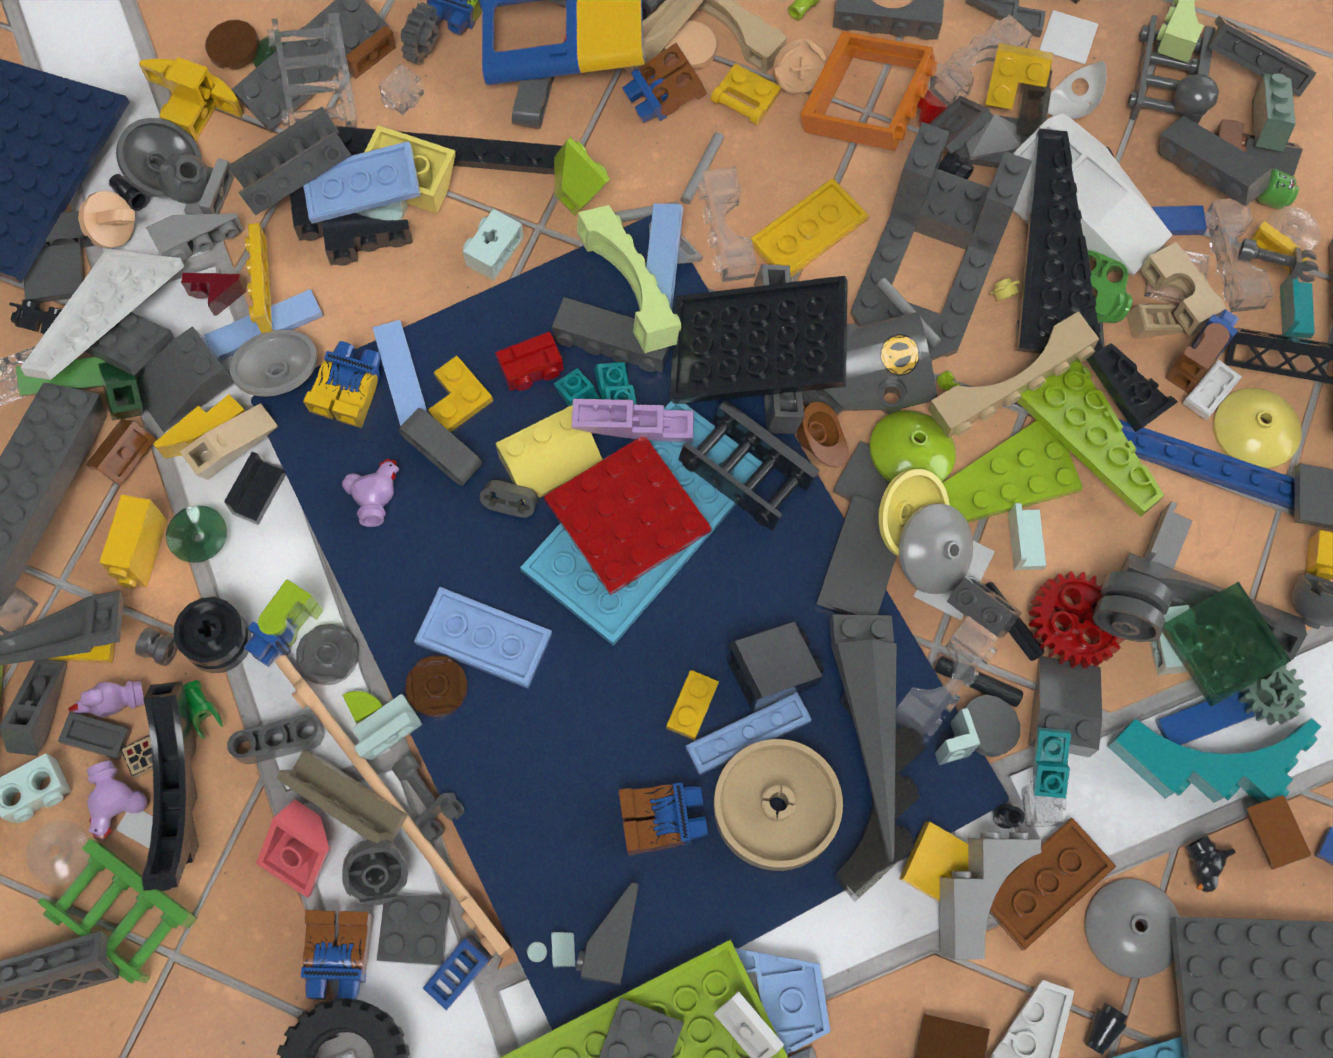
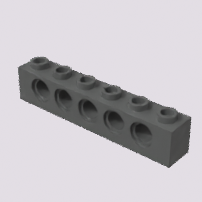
[754,264,804,434]

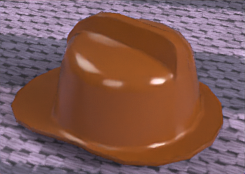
[797,401,849,468]

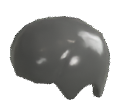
[1173,74,1219,117]

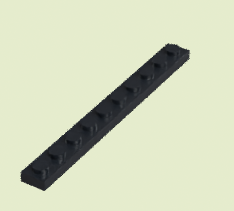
[336,126,562,175]

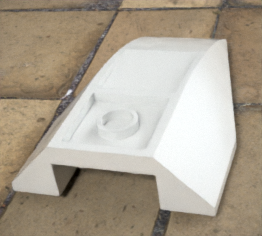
[990,112,1172,276]

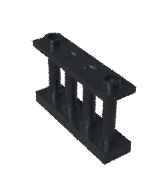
[678,399,820,532]

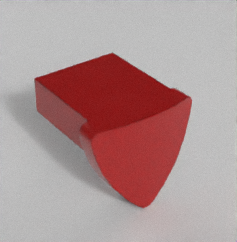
[917,89,947,127]

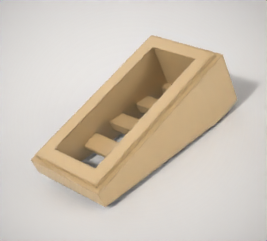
[1127,304,1186,338]

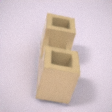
[1140,242,1227,336]

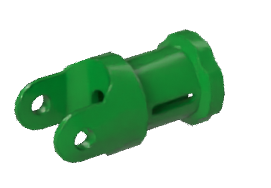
[183,680,224,739]

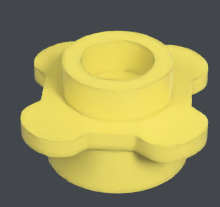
[989,278,1021,301]

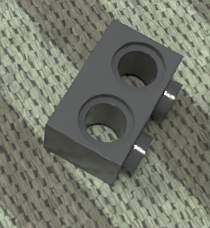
[947,576,1022,639]

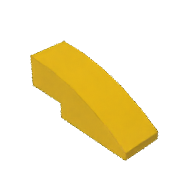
[153,394,245,459]

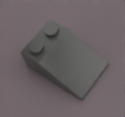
[137,326,234,432]
[1028,656,1102,757]

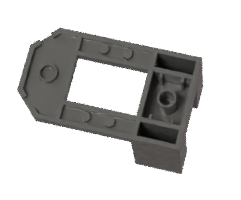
[850,122,1032,363]

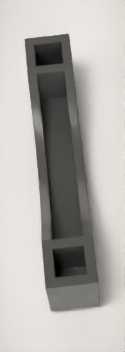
[1120,553,1307,660]

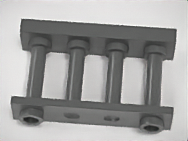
[1127,15,1216,124]
[228,106,351,216]

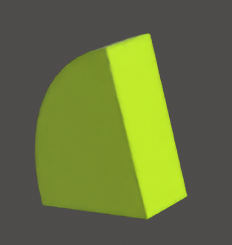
[342,691,383,724]

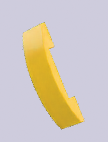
[139,58,243,118]

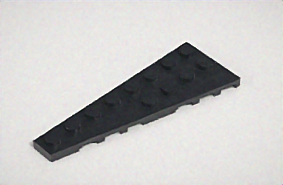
[1017,128,1102,354]

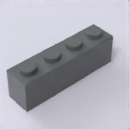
[1159,116,1272,207]
[552,297,672,373]

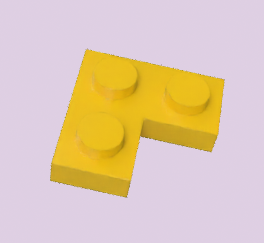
[428,356,493,433]

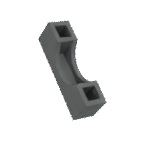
[833,0,944,40]

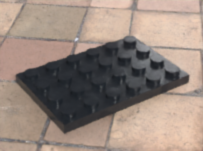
[670,276,848,404]

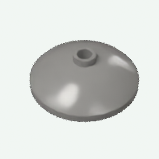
[229,329,318,397]
[899,503,973,594]
[1084,879,1180,978]

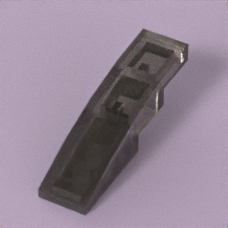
[1016,64,1052,137]

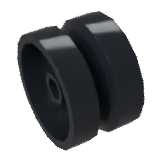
[174,597,251,673]

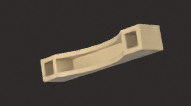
[623,0,704,74]
[660,0,787,74]
[928,311,1099,438]

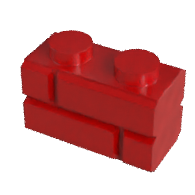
[495,332,564,391]

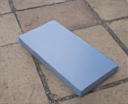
[303,141,421,223]
[414,587,552,689]

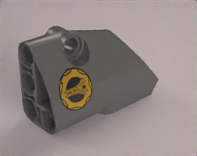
[823,312,937,414]

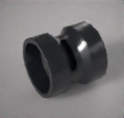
[938,152,974,180]

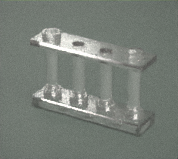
[267,13,357,128]

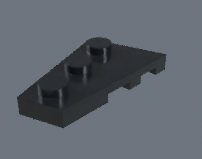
[1086,343,1178,432]

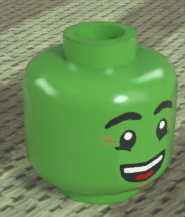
[1256,169,1299,210]

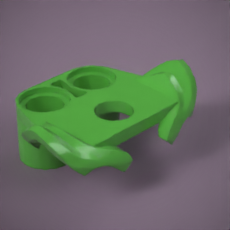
[1088,250,1133,323]

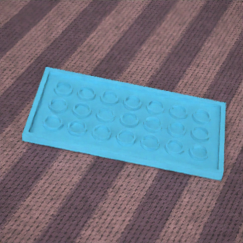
[520,401,762,646]

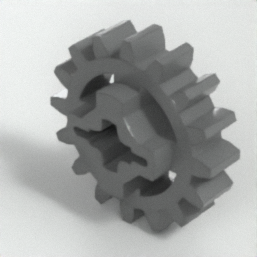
[400,2,439,64]

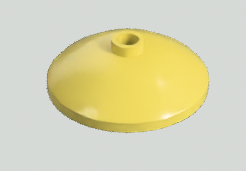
[1213,388,1302,469]
[878,469,949,557]

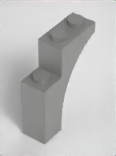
[940,832,1041,960]

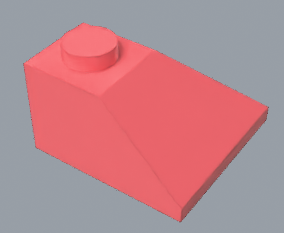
[256,800,329,898]

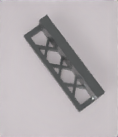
[1207,15,1316,97]
[0,931,119,1014]

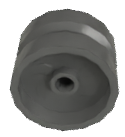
[1093,571,1173,642]

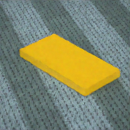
[748,178,869,277]

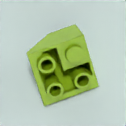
[554,137,610,216]

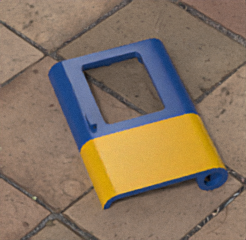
[479,0,645,85]

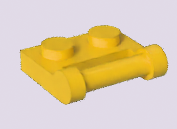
[710,63,781,125]

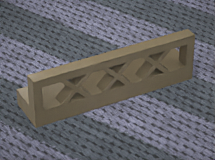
[276,750,408,843]

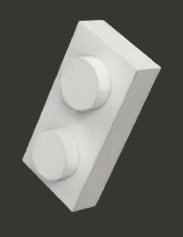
[714,992,784,1058]

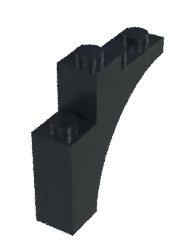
[290,186,413,266]

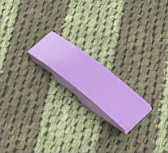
[572,399,694,443]

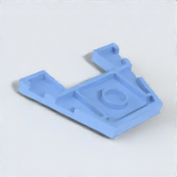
[735,948,831,1054]

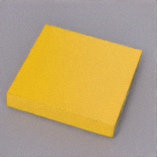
[899,822,969,903]

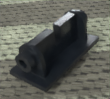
[9,299,62,334]

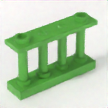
[38,838,197,984]

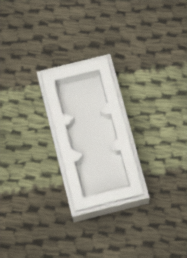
[1183,360,1242,420]

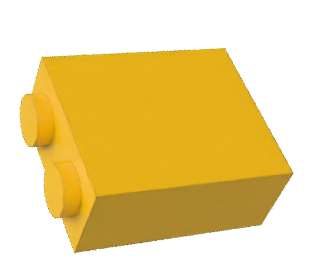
[99,494,168,589]

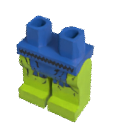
[427,0,482,35]
[244,579,324,667]

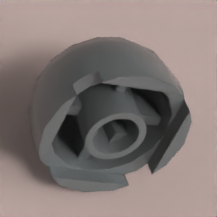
[1292,573,1333,629]
[342,839,408,905]

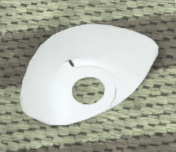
[1039,61,1107,119]

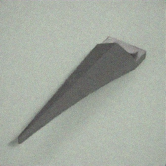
[0,590,124,665]
[829,615,897,863]

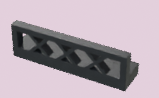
[1225,327,1333,384]

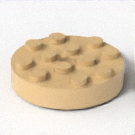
[713,739,843,871]

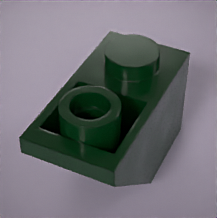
[98,362,143,421]

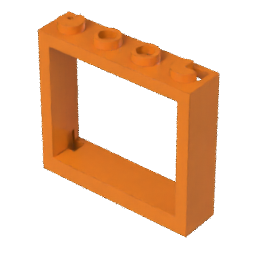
[800,31,938,151]

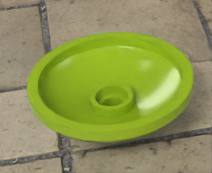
[869,410,956,482]

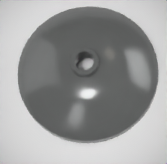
[116,118,202,198]

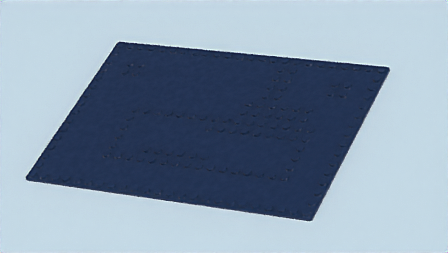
[251,215,1009,1030]

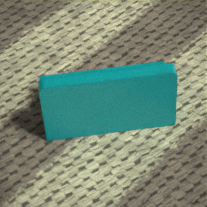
[1280,274,1315,339]

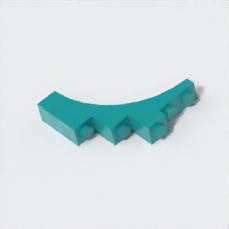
[1107,718,1322,804]

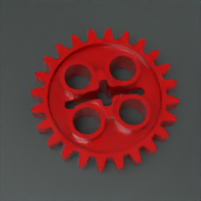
[1028,571,1125,669]

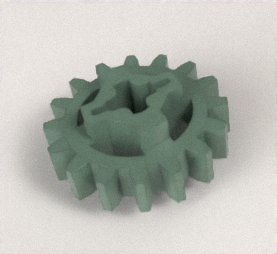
[1236,657,1307,725]

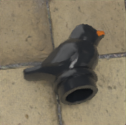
[1185,835,1236,893]

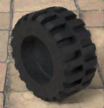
[276,998,410,1058]

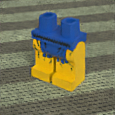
[303,341,381,428]

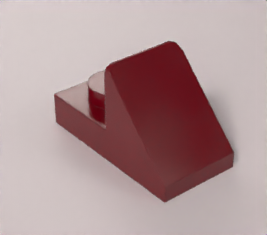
[181,273,246,316]

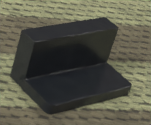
[224,451,286,525]

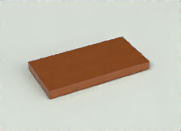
[989,818,1117,951]

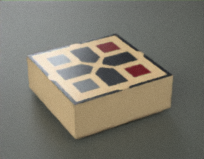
[121,735,153,779]

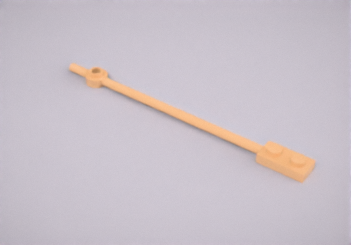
[275,655,512,958]

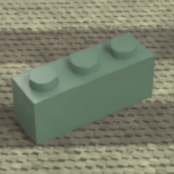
[1252,73,1296,152]

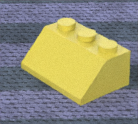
[364,125,456,214]
[496,405,602,505]

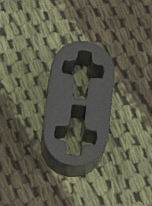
[480,480,538,518]

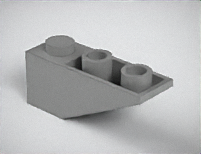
[146,213,244,262]

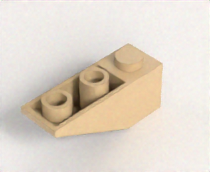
[180,403,279,480]

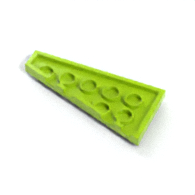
[1017,359,1164,517]
[943,420,1083,523]

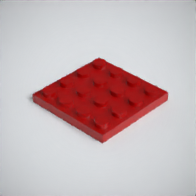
[544,437,712,596]

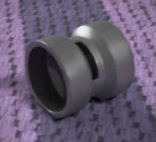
[135,627,178,666]

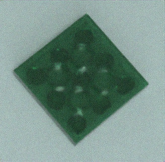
[1162,582,1291,707]

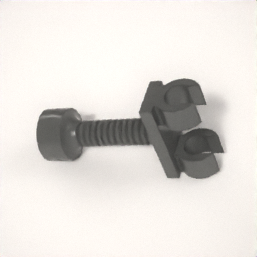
[1237,238,1318,282]
[392,755,465,841]

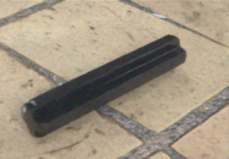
[985,582,1045,661]
[934,656,1024,707]

